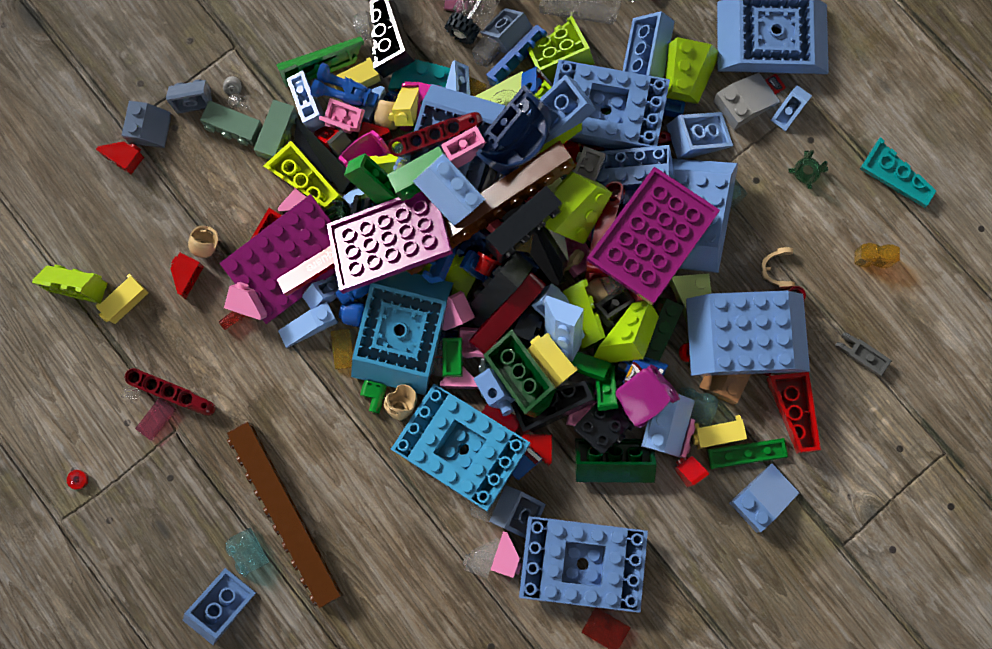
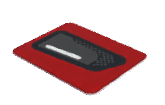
[765,74,786,95]

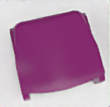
[616,365,680,428]

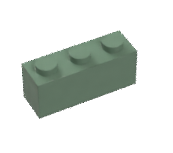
[254,99,298,160]
[200,100,263,146]

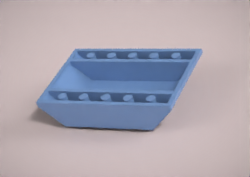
[672,158,738,273]
[686,291,810,376]

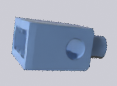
[473,368,515,416]

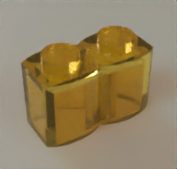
[854,243,900,268]

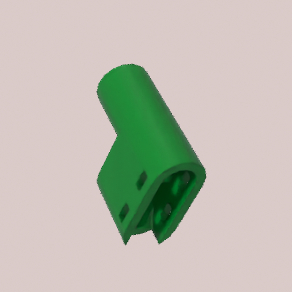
[360,380,387,414]

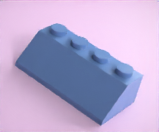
[622,11,675,78]

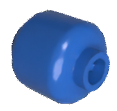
[339,301,365,327]

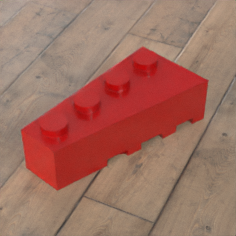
[766,372,821,454]

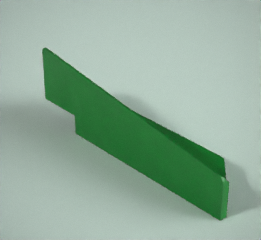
[276,37,364,87]

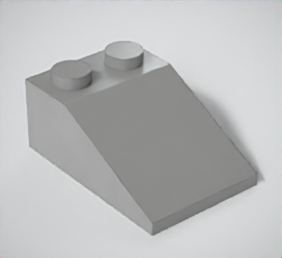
[713,72,780,130]

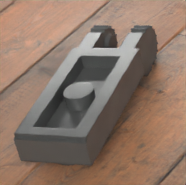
[835,332,892,377]

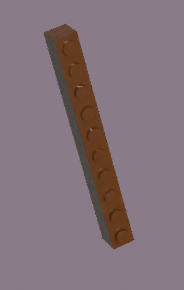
[407,140,576,275]
[227,421,343,608]

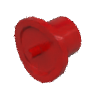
[475,251,503,277]

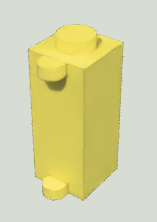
[334,58,381,91]
[388,87,419,126]
[95,274,149,324]
[528,333,578,387]
[692,415,747,449]

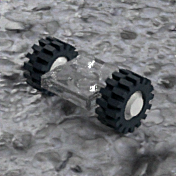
[444,0,500,45]

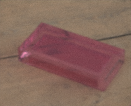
[135,398,176,441]

